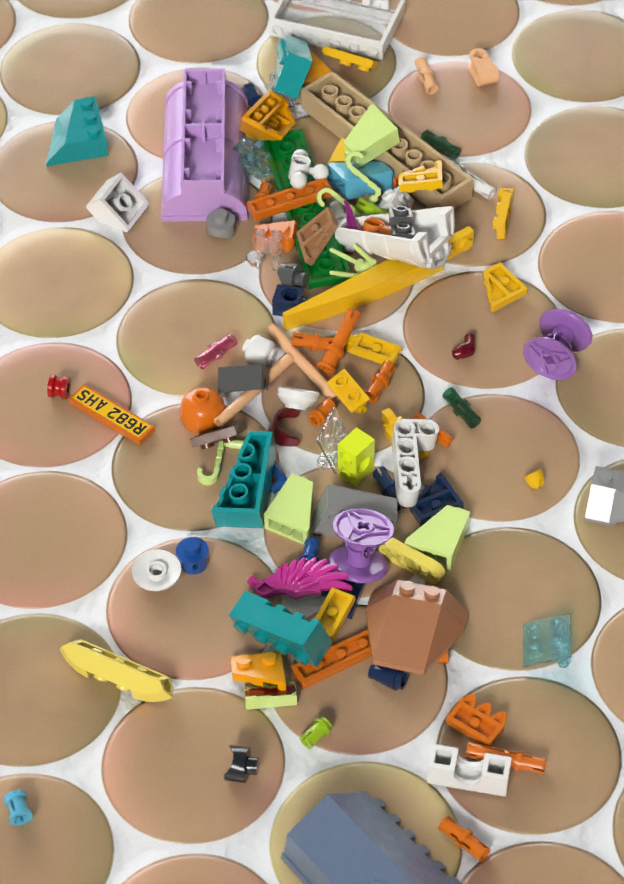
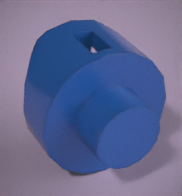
[176,537,209,575]

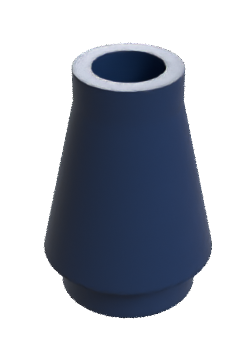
[368,664,408,691]

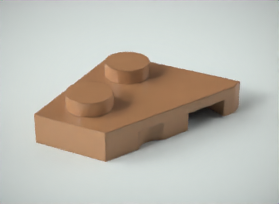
[296,207,338,266]

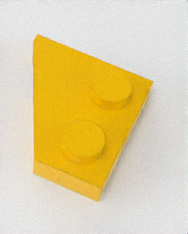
[482,262,528,312]

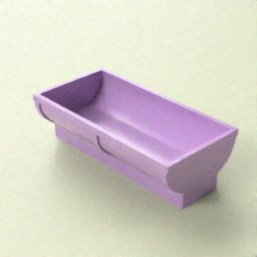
[161,68,248,222]

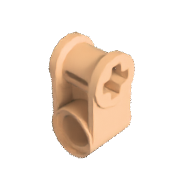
[468,48,499,87]

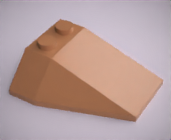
[365,580,469,675]

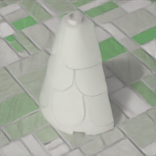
[335,206,455,269]

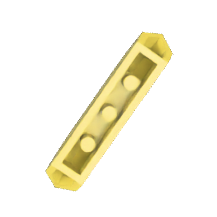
[59,639,174,702]

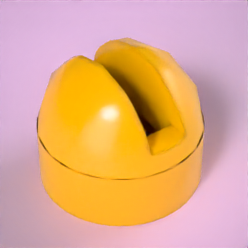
[524,469,545,489]

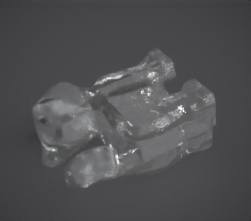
[245,228,283,271]

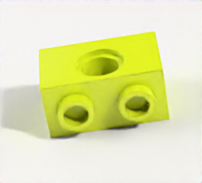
[338,427,375,486]

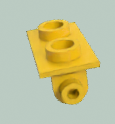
[326,369,370,414]

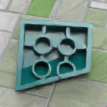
[46,96,108,167]

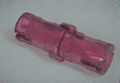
[194,333,238,369]

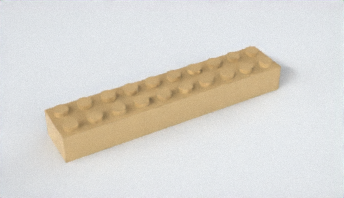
[301,71,473,209]

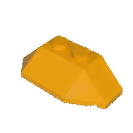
[240,90,296,140]

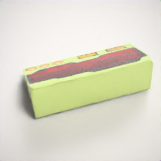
[244,681,297,710]

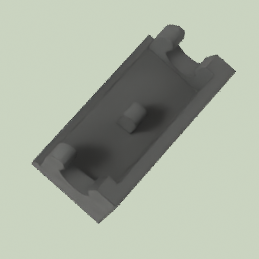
[218,364,270,393]

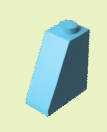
[327,161,394,200]

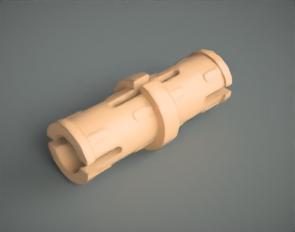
[414,57,439,94]

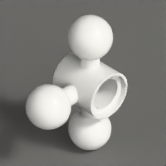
[288,149,329,189]

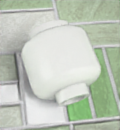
[242,335,278,366]

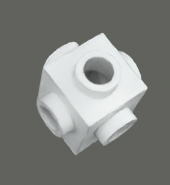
[379,186,414,212]

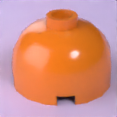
[179,387,226,434]

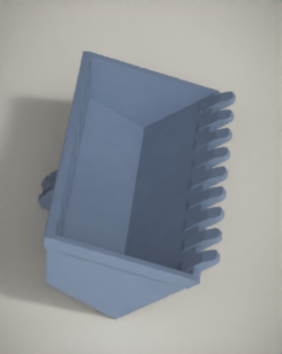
[281,791,461,884]

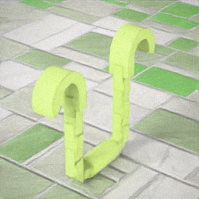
[316,152,381,217]
[197,440,245,485]

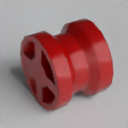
[47,375,71,399]

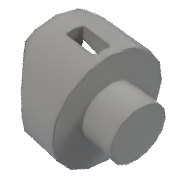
[206,208,236,239]

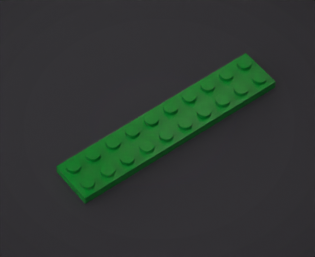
[261,129,351,289]

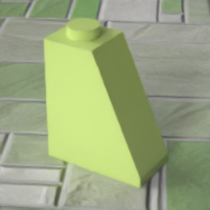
[343,104,400,168]
[264,473,313,545]
[405,505,470,571]

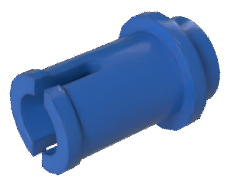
[300,538,320,561]

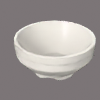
[277,386,320,410]

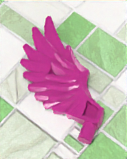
[247,557,352,601]

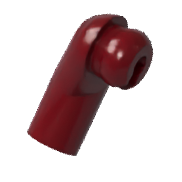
[452,333,476,360]

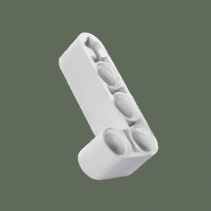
[391,419,439,507]

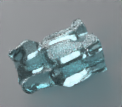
[233,137,271,179]

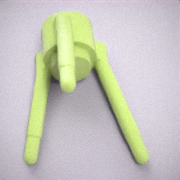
[329,244,377,278]

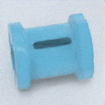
[3,789,33,826]

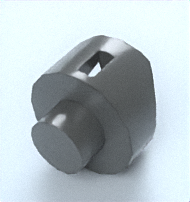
[277,262,309,288]

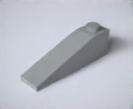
[584,466,624,525]

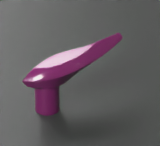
[344,200,363,231]

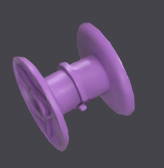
[523,309,593,380]
[328,508,394,583]

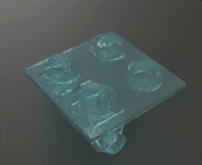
[523,614,572,668]

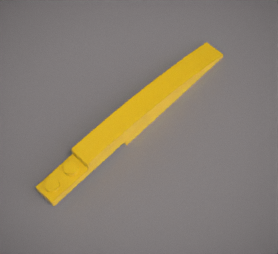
[283,226,474,331]

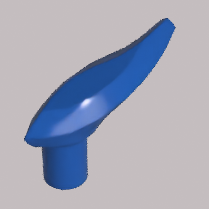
[270,460,287,494]

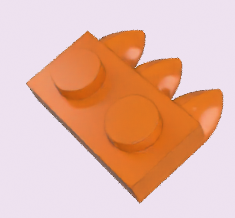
[252,221,298,256]
[445,694,506,747]

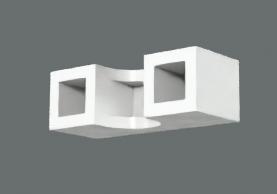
[427,744,512,797]

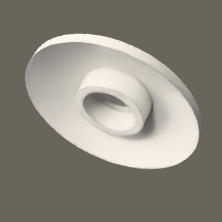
[132,549,181,591]

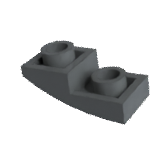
[388,205,415,239]

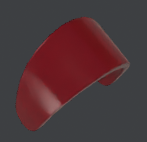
[268,408,300,447]

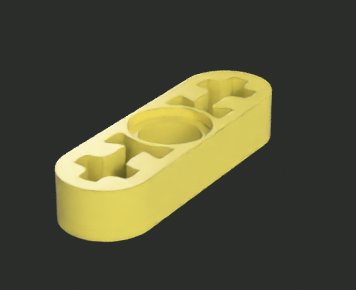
[379,537,445,584]

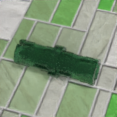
[420,129,461,160]
[442,387,481,429]

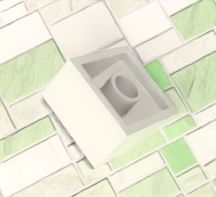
[86,173,150,232]

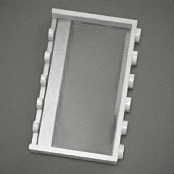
[269,0,405,60]

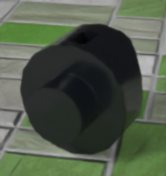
[224,745,260,783]

